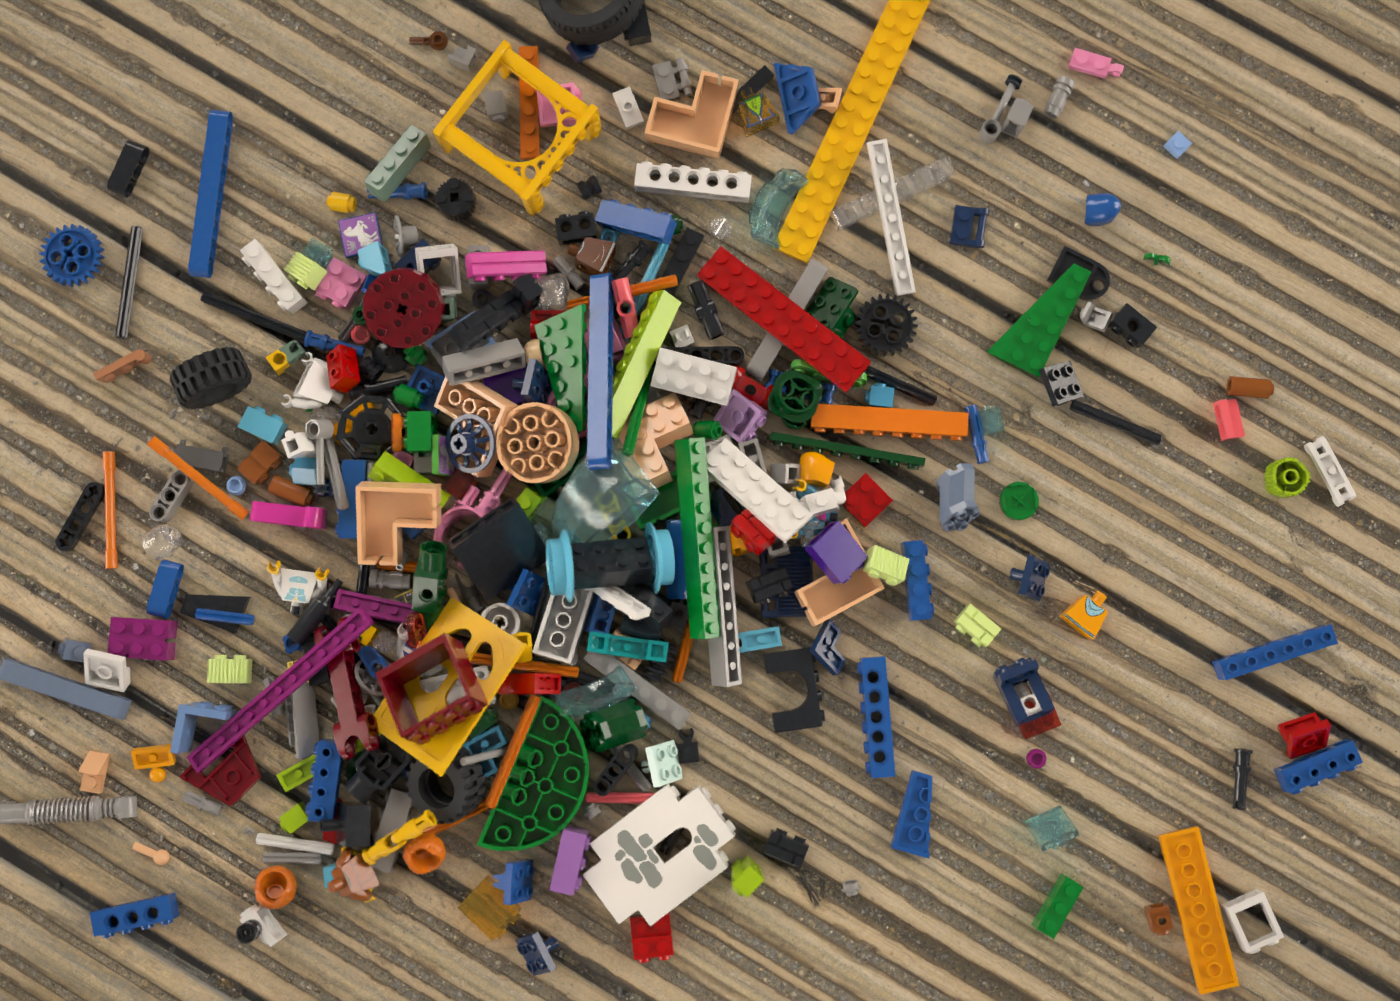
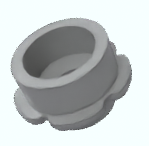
[583,803,601,820]
[841,880,861,896]

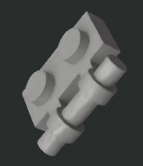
[652,57,693,101]

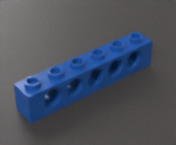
[1212,624,1338,680]
[857,656,896,778]

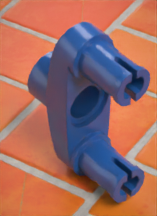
[359,646,390,679]

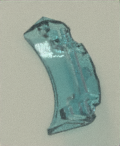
[749,168,809,249]
[555,665,636,717]

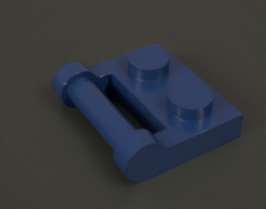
[949,205,990,248]

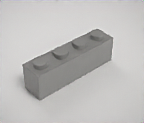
[442,338,526,386]
[372,787,413,873]

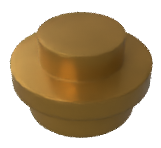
[499,694,519,710]

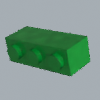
[1031,873,1084,940]

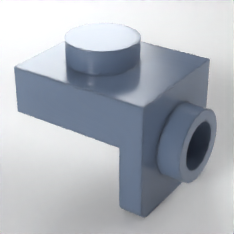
[58,638,92,662]

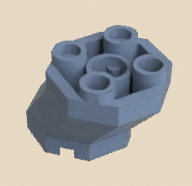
[936,463,980,532]

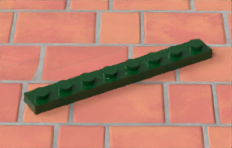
[769,432,926,470]

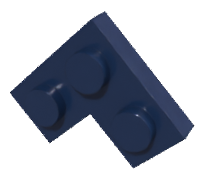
[809,619,846,675]

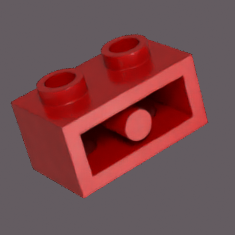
[326,344,360,393]

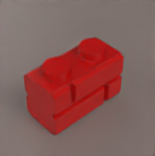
[730,509,776,555]

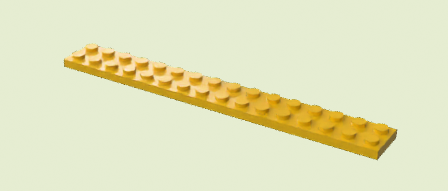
[773,0,931,264]

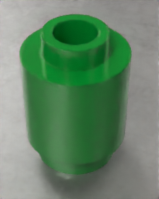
[392,384,423,409]
[692,420,722,440]

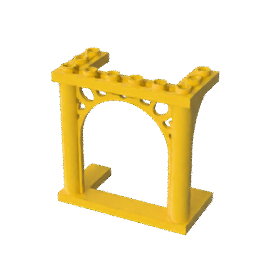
[432,40,602,216]

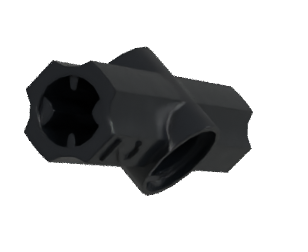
[687,280,725,340]

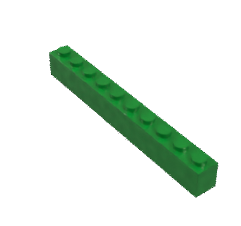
[674,437,721,639]

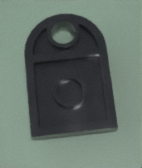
[1046,246,1110,301]

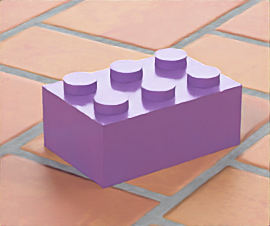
[550,825,592,896]

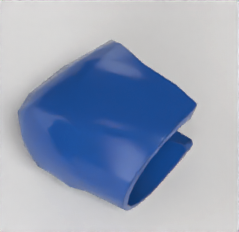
[1085,193,1121,226]

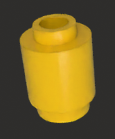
[326,192,357,214]

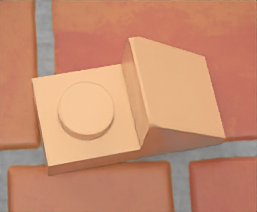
[818,88,842,114]
[79,750,110,794]

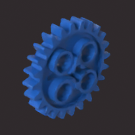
[39,224,105,287]

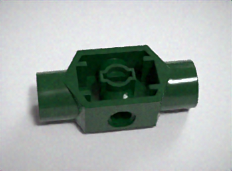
[411,540,448,630]

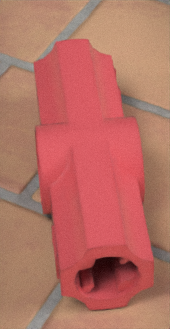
[611,277,639,338]

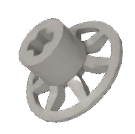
[393,215,418,258]
[354,660,384,696]

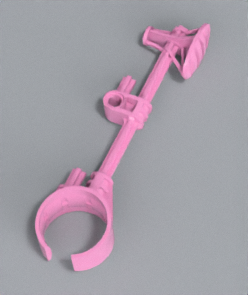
[434,361,589,570]

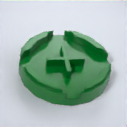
[999,481,1039,521]

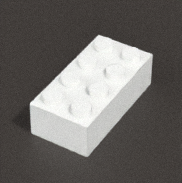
[650,348,738,406]
[532,589,594,666]

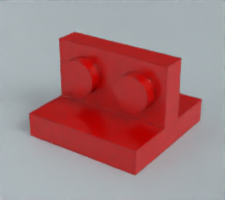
[1277,712,1331,759]

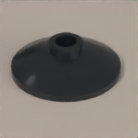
[372,340,409,373]

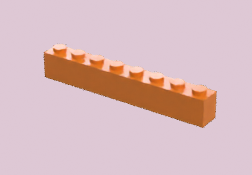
[810,404,968,441]

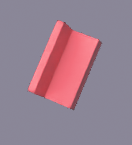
[1213,399,1245,441]

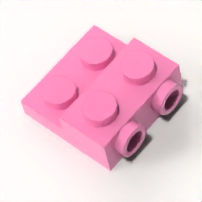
[537,82,582,128]
[315,257,367,310]

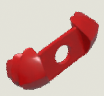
[732,365,773,410]

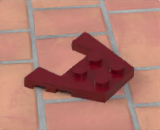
[179,735,262,806]

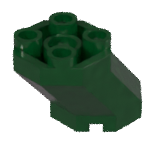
[580,699,648,752]

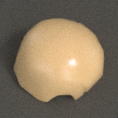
[523,339,545,367]

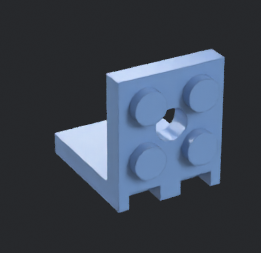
[170,701,238,754]

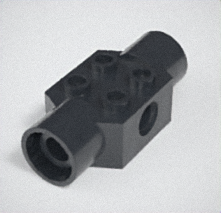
[344,734,415,804]

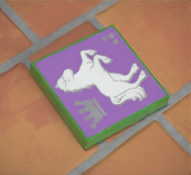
[432,434,458,478]

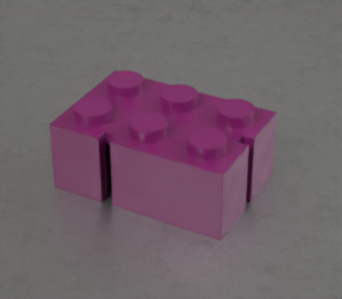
[107,617,178,661]

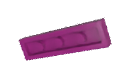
[333,589,415,626]

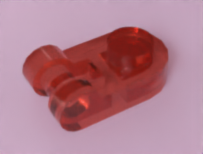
[405,612,427,649]

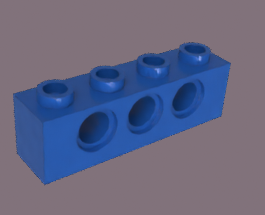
[90,892,180,939]

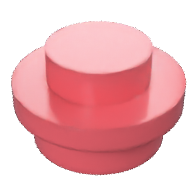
[351,325,371,344]

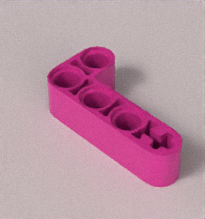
[250,501,328,530]

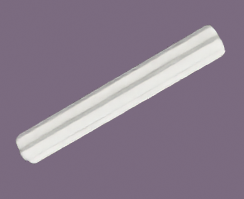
[256,833,335,855]

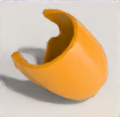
[800,452,835,488]

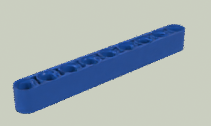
[188,110,233,278]

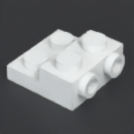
[83,649,131,692]
[240,904,288,947]

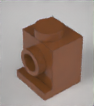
[1144,902,1174,936]

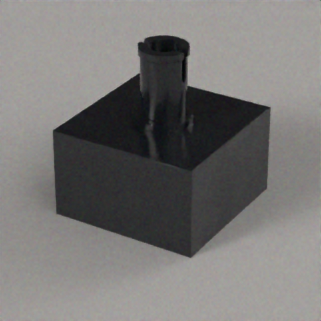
[320,801,371,847]

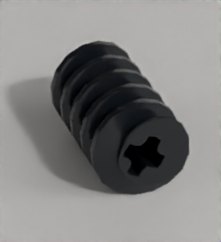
[641,638,679,683]

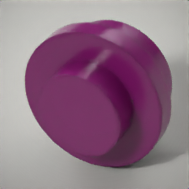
[1026,749,1047,769]

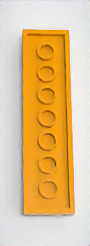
[1158,826,1240,995]

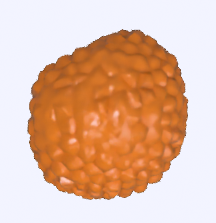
[402,833,446,875]
[254,865,297,910]

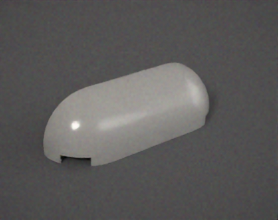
[285,682,319,759]

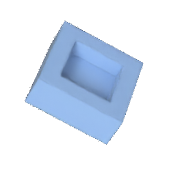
[1163,131,1192,159]

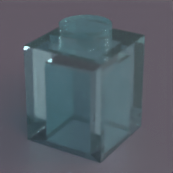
[978,405,1005,436]

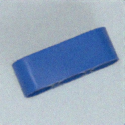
[146,559,184,619]

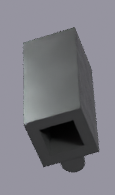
[173,439,229,473]

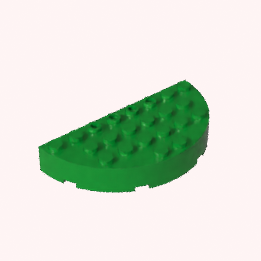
[477,695,590,851]

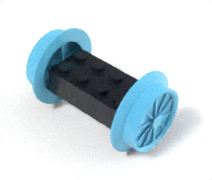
[546,522,675,602]

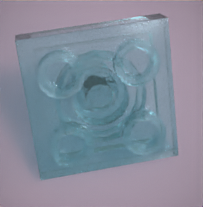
[1025,805,1079,852]

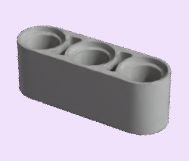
[149,470,194,523]

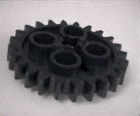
[854,293,918,357]

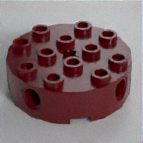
[363,267,445,348]

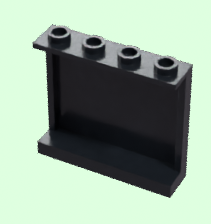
[446,496,546,601]

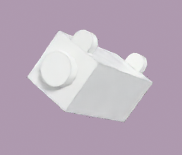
[281,430,316,458]

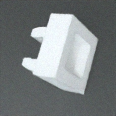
[670,324,695,347]

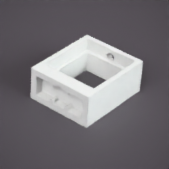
[415,244,462,298]
[1221,889,1284,954]

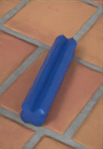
[195,608,255,625]

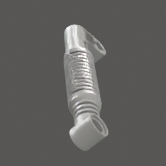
[0,796,137,825]

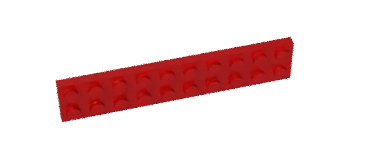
[696,246,871,393]

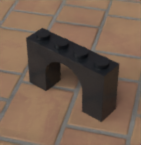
[763,647,825,733]

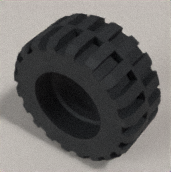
[169,347,252,410]
[406,747,485,824]

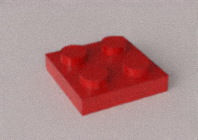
[842,473,893,528]

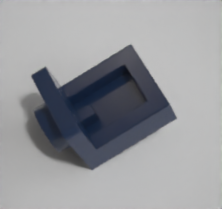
[566,42,600,63]

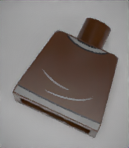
[568,237,616,276]

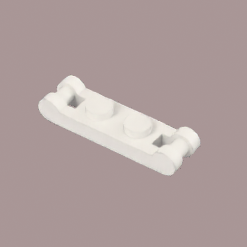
[1304,436,1356,507]

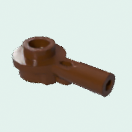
[409,31,448,51]

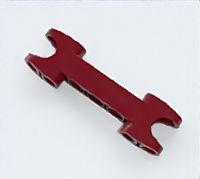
[314,616,379,759]

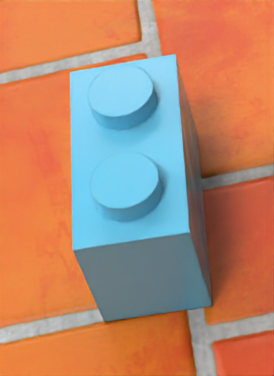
[238,406,288,446]

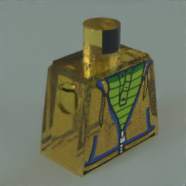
[738,87,780,138]

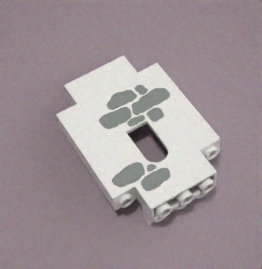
[583,784,736,926]

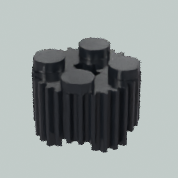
[435,178,477,221]

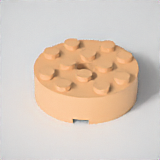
[496,403,579,483]

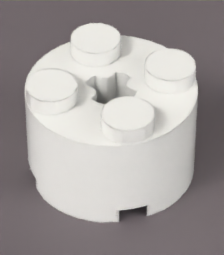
[481,603,522,635]

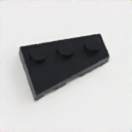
[180,594,251,633]

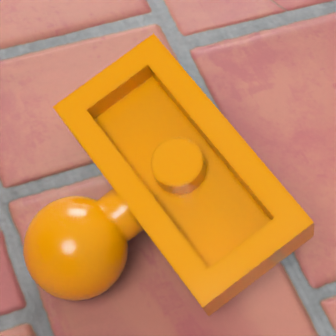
[131,744,176,783]

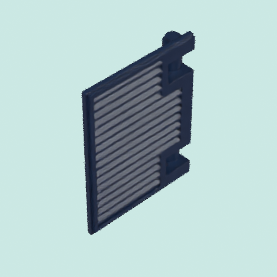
[759,546,813,618]

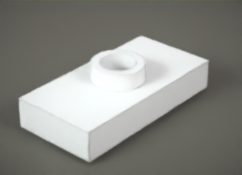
[612,86,644,130]

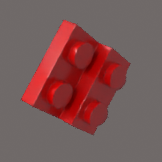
[630,912,674,963]

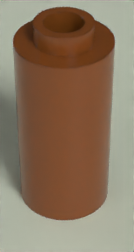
[1226,376,1274,399]
[268,474,315,507]

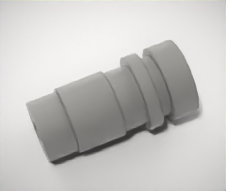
[1043,76,1075,119]
[369,568,411,589]

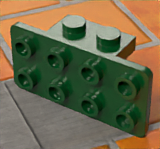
[806,277,859,339]

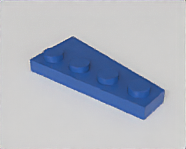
[890,770,932,858]

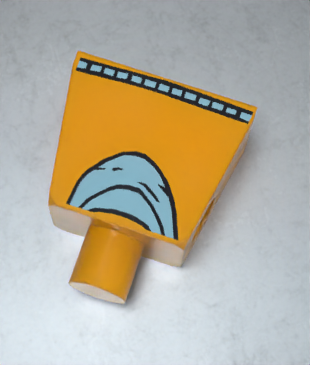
[1059,590,1108,640]

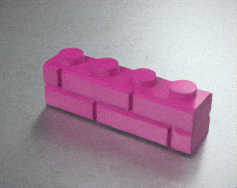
[465,250,547,282]

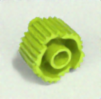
[1263,457,1311,498]

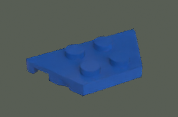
[774,63,821,135]

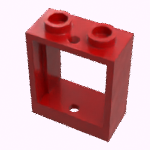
[498,673,561,695]

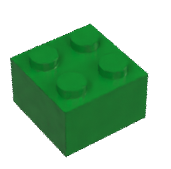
[404,411,438,455]

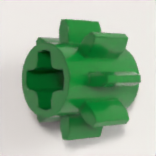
[403,345,428,367]

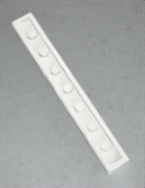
[867,138,916,296]

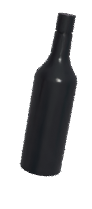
[287,578,344,646]

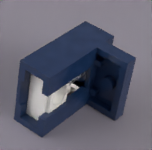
[993,657,1055,727]

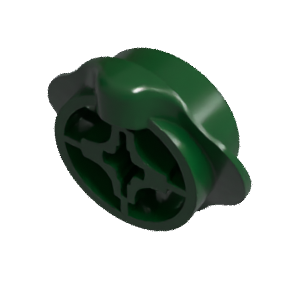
[767,371,823,423]

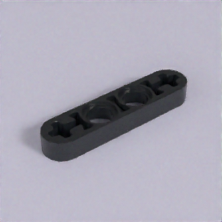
[55,482,105,551]

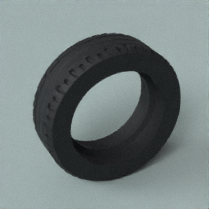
[538,0,644,45]

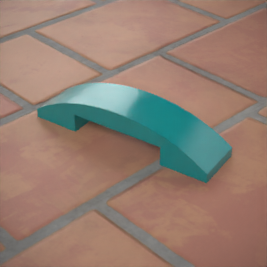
[587,631,669,663]

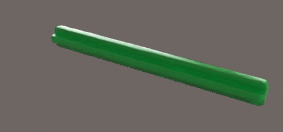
[622,365,655,457]

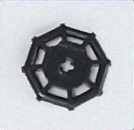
[335,393,407,461]

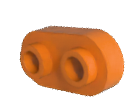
[391,413,405,452]

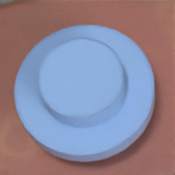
[226,476,247,496]

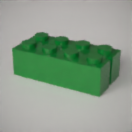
[624,470,713,532]

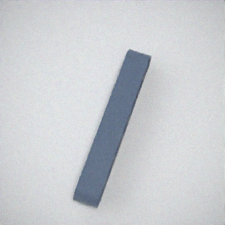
[0,658,132,720]

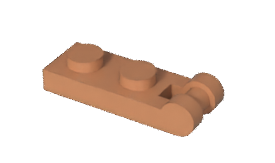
[93,349,152,383]

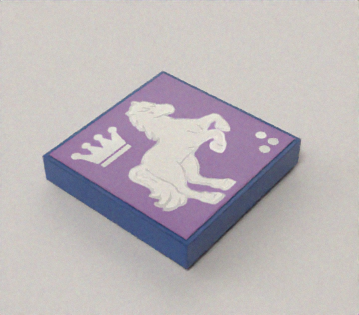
[338,212,383,259]

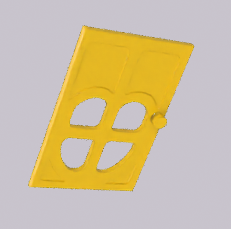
[374,597,527,777]

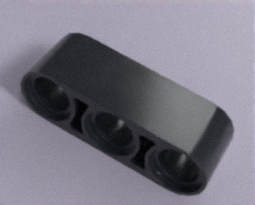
[107,140,150,197]
[593,744,639,796]

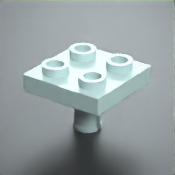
[641,740,683,788]

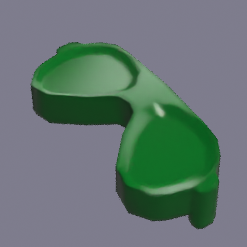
[1143,253,1171,266]

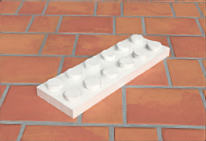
[706,439,813,543]

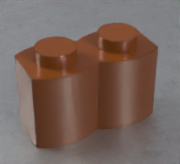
[237,440,284,485]

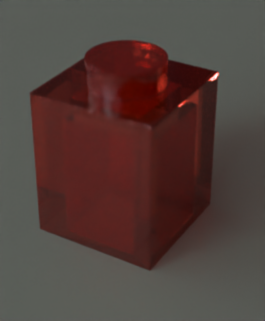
[444,469,477,500]

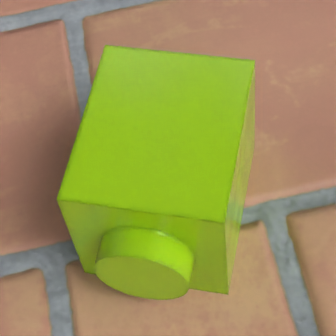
[278,802,309,834]

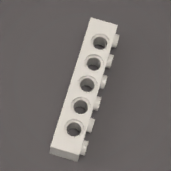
[634,161,752,203]

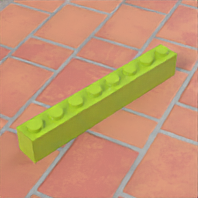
[612,290,681,439]

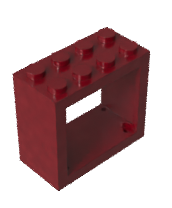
[375,633,488,745]

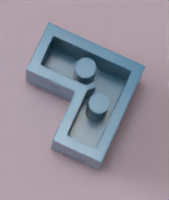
[462,724,510,778]

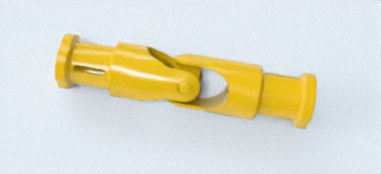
[362,809,437,866]

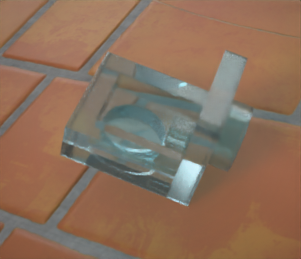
[302,237,333,267]

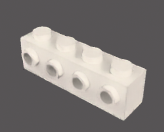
[240,239,308,314]

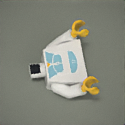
[267,561,330,615]

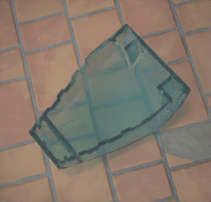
[552,438,659,543]

